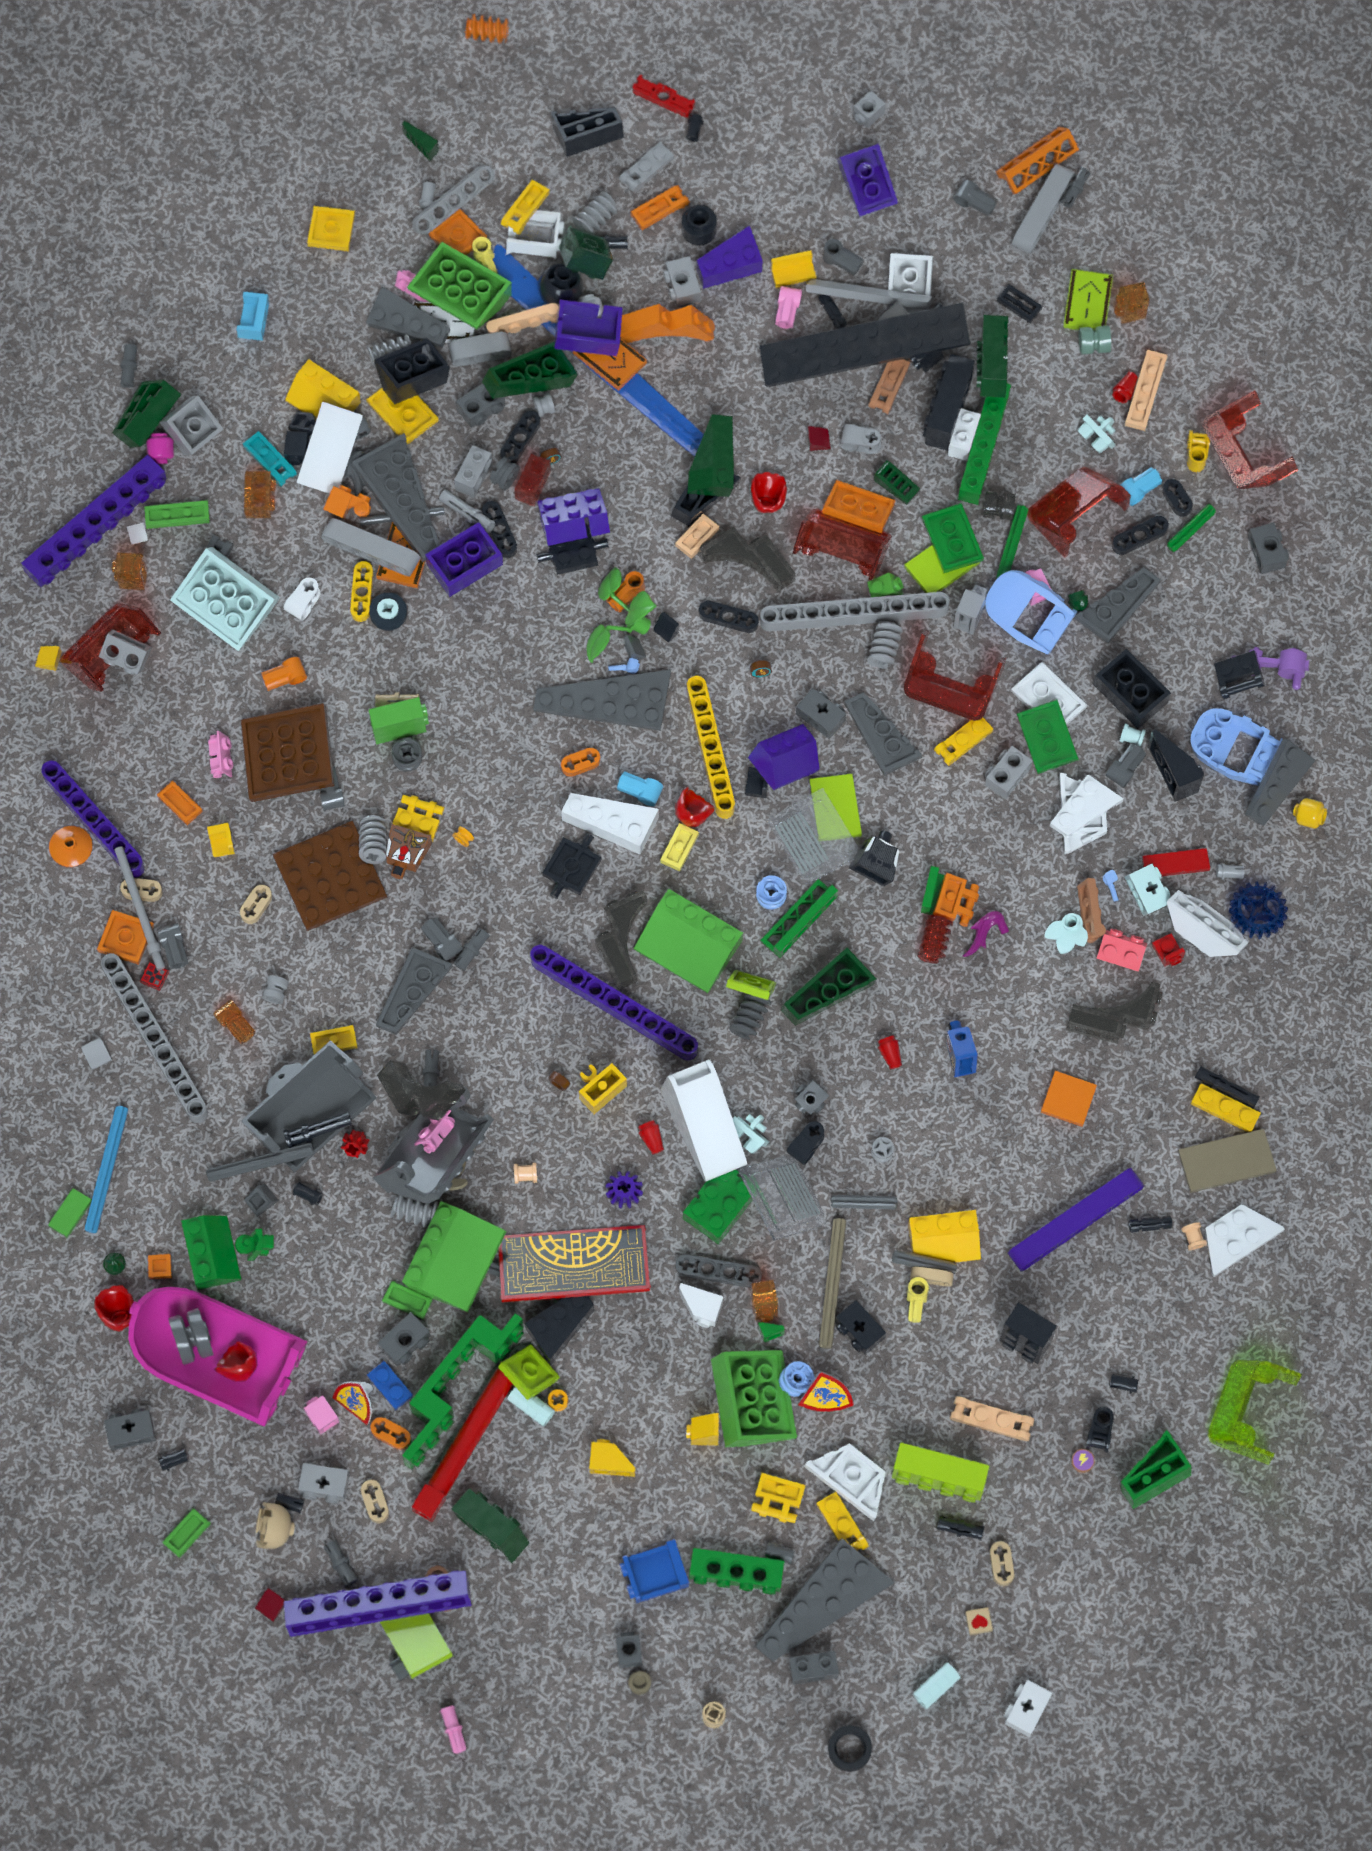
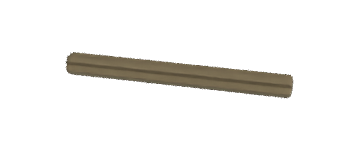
[819,1218,846,1349]

